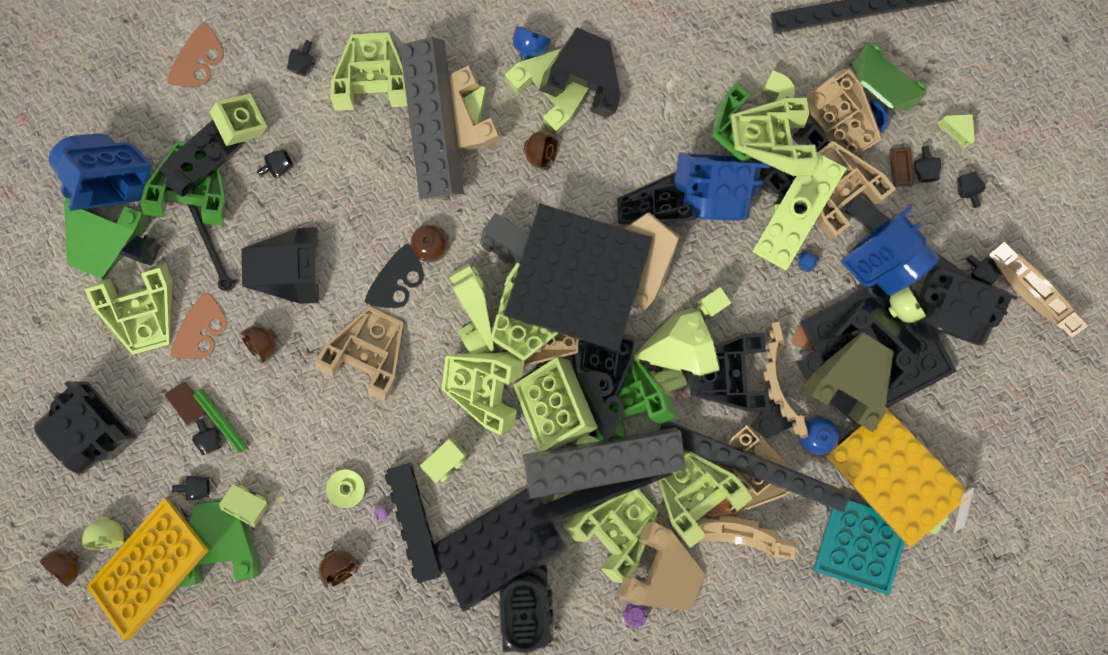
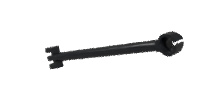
[187,204,235,292]

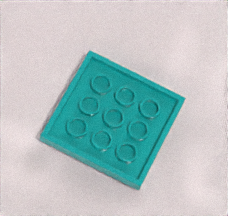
[813,500,905,595]

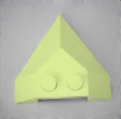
[634,308,719,375]

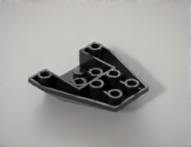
[617,173,699,226]
[241,227,319,304]
[572,334,637,411]

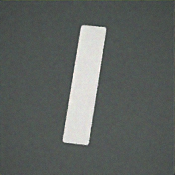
[953,487,974,534]

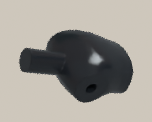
[287,40,315,77]
[914,146,941,183]
[257,149,294,178]
[957,171,986,208]
[966,254,1002,285]
[192,418,222,455]
[172,475,210,500]

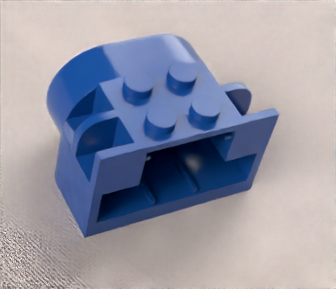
[49,133,152,211]
[675,152,770,221]
[840,205,939,295]

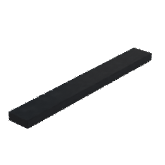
[845,195,972,278]
[522,473,672,532]

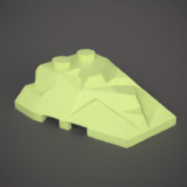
[490,263,558,361]

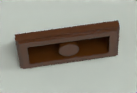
[165,382,206,425]

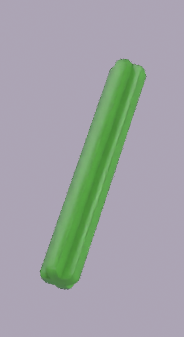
[193,389,247,453]

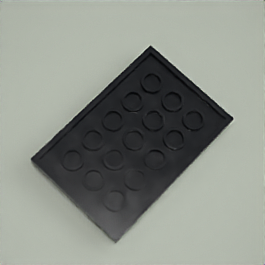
[433,488,567,612]

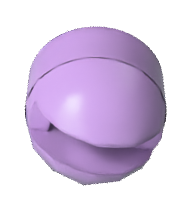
[373,505,389,522]

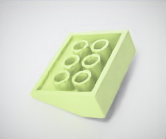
[513,357,597,451]

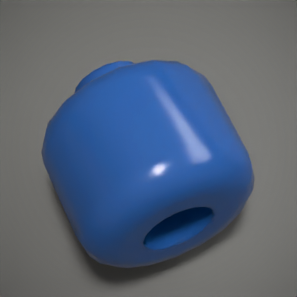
[798,251,819,272]

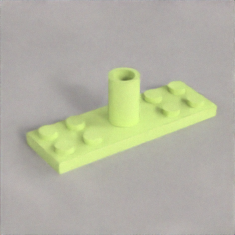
[752,152,847,271]

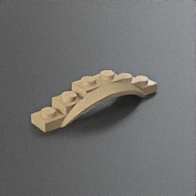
[989,240,1089,338]
[763,322,808,439]
[677,515,797,560]

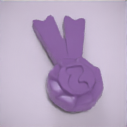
[619,583,647,628]

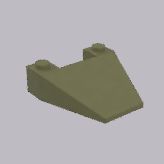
[803,332,894,432]

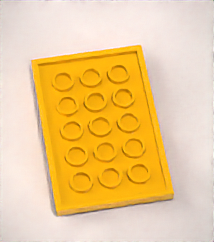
[826,407,971,548]
[86,498,209,641]

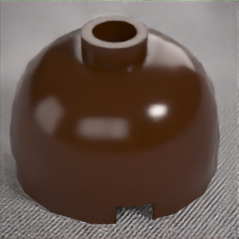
[524,131,559,170]
[410,224,449,262]
[239,325,277,364]
[39,549,80,588]
[318,550,359,588]

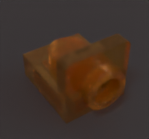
[705,498,732,519]

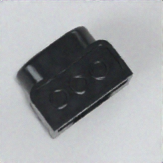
[918,265,1018,346]
[34,381,137,474]
[499,565,554,653]

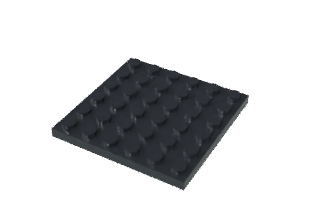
[503,203,653,352]
[799,283,957,425]

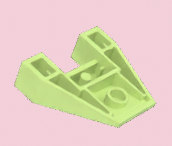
[330,32,407,111]
[505,49,589,135]
[731,98,818,176]
[85,263,173,355]
[449,263,494,351]
[442,352,524,435]
[658,450,752,548]
[563,489,658,583]

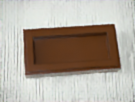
[890,147,914,187]

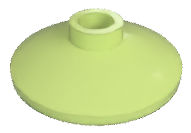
[326,469,365,508]

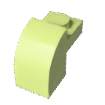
[762,70,795,102]
[458,322,493,354]

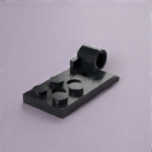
[159,120,243,197]

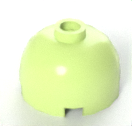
[888,287,926,323]
[82,517,124,550]

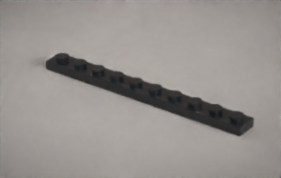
[770,0,956,34]
[660,421,851,513]

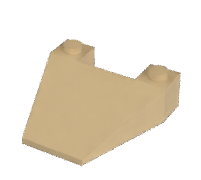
[449,66,503,151]
[817,141,896,240]
[623,212,679,311]
[315,306,404,402]
[617,522,705,611]

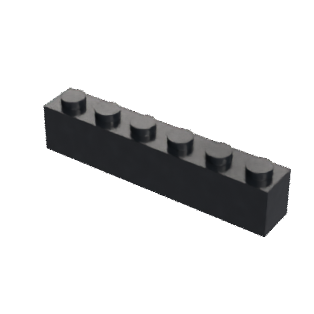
[385,462,443,583]

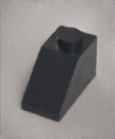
[119,235,161,266]

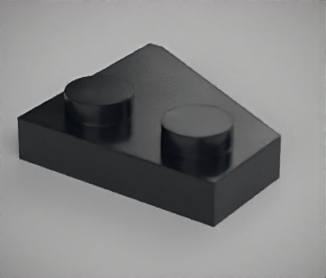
[751,399,800,438]

